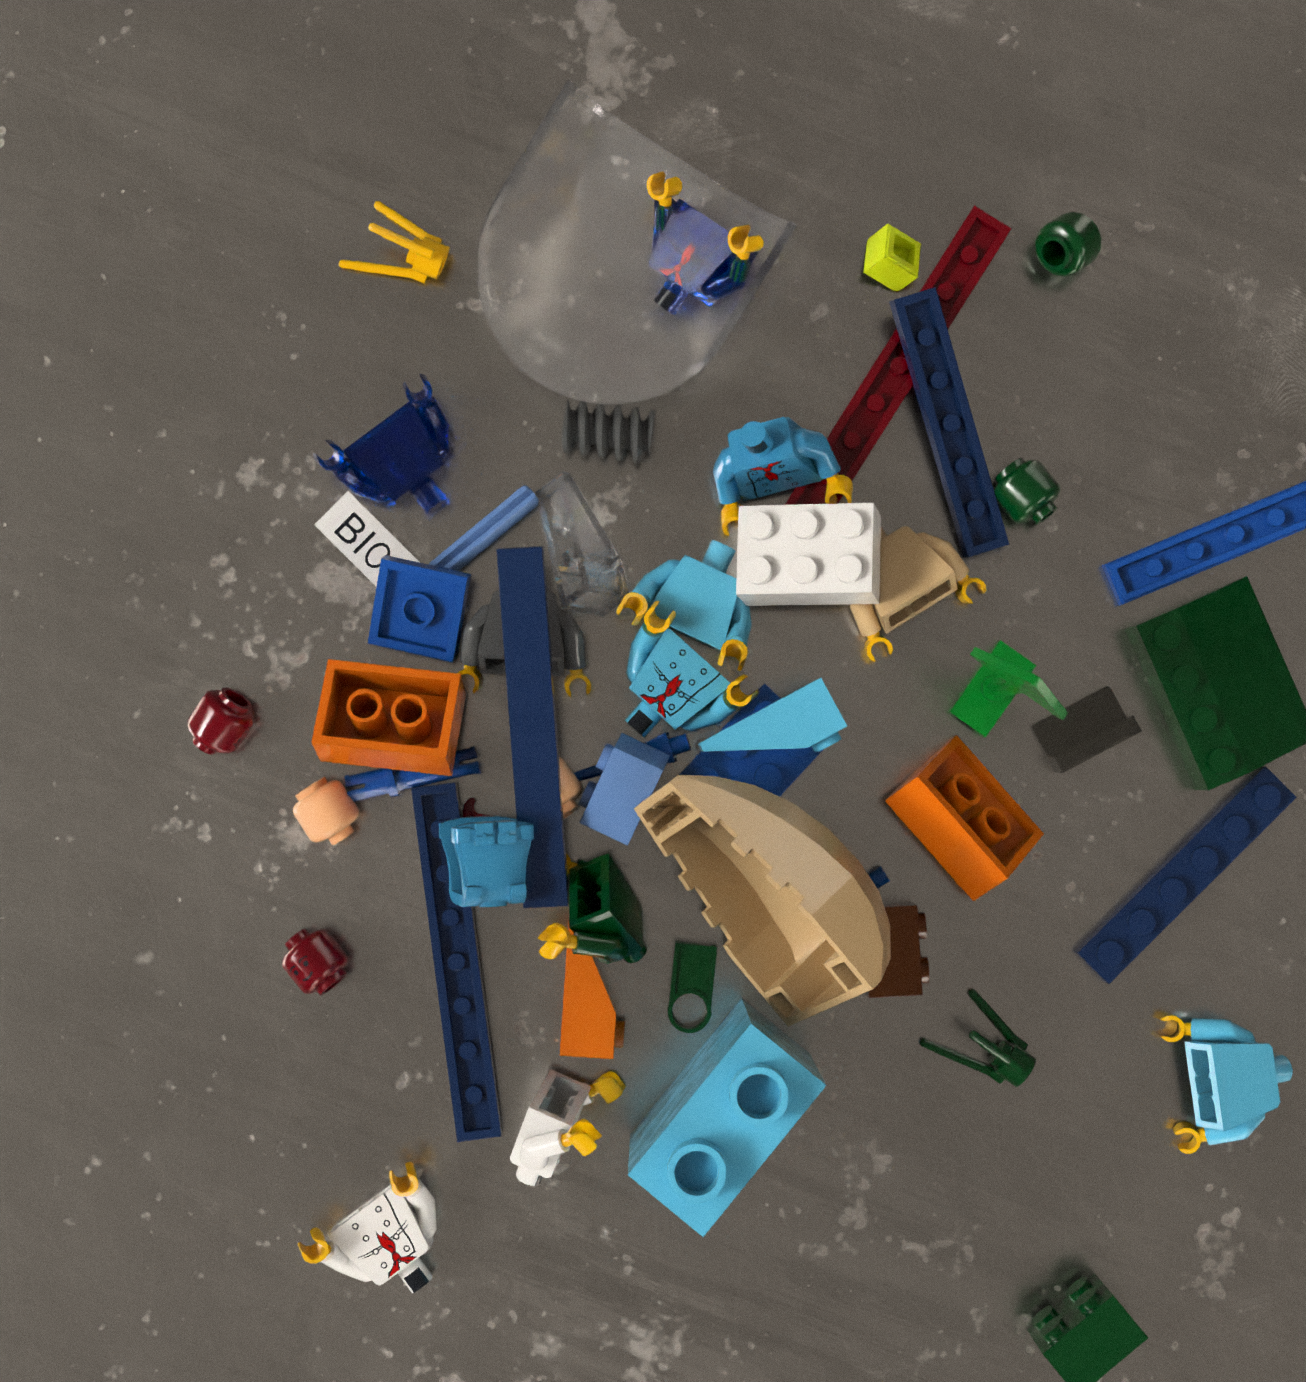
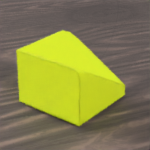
[863,224,921,292]

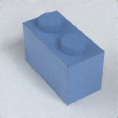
[578,733,670,846]

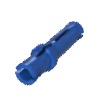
[344,746,481,802]

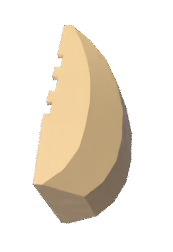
[634,775,891,1027]

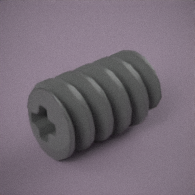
[561,398,656,464]

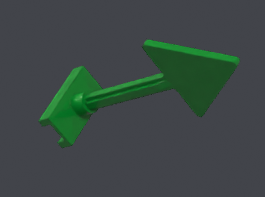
[948,640,1068,738]

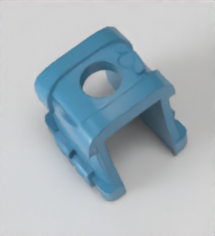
[439,816,534,907]

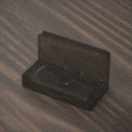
[1032,686,1142,773]

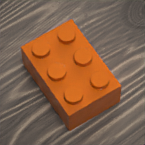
[311,659,466,776]

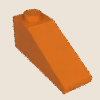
[560,923,625,1059]

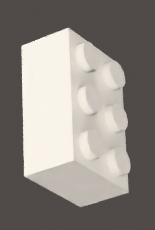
[736,503,881,606]

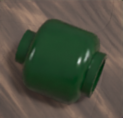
[1035,212,1101,277]
[994,458,1060,525]

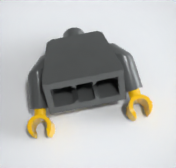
[458,590,591,697]

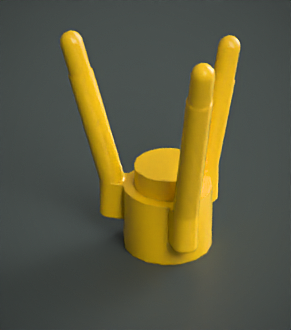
[339,201,450,284]

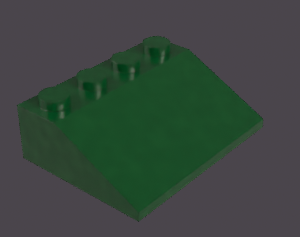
[1125,576,1306,791]

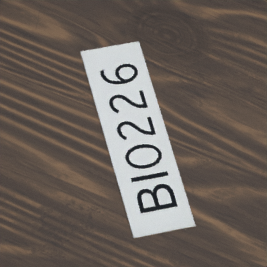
[314,491,469,615]

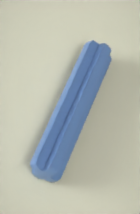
[429,485,539,571]

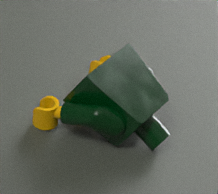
[538,853,647,964]

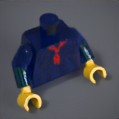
[647,171,764,316]

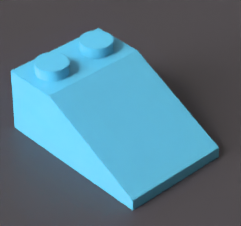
[698,678,847,752]

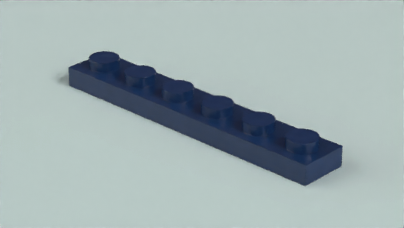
[889,287,1009,558]
[1074,766,1297,984]

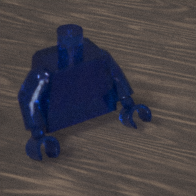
[313,374,451,514]

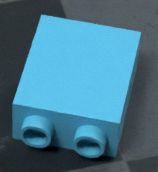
[628,998,827,1237]

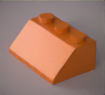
[885,735,1044,901]

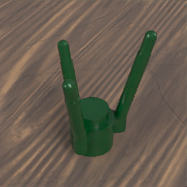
[919,989,1036,1087]

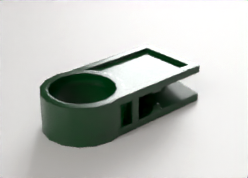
[667,941,717,1033]

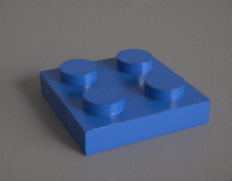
[368,555,471,662]

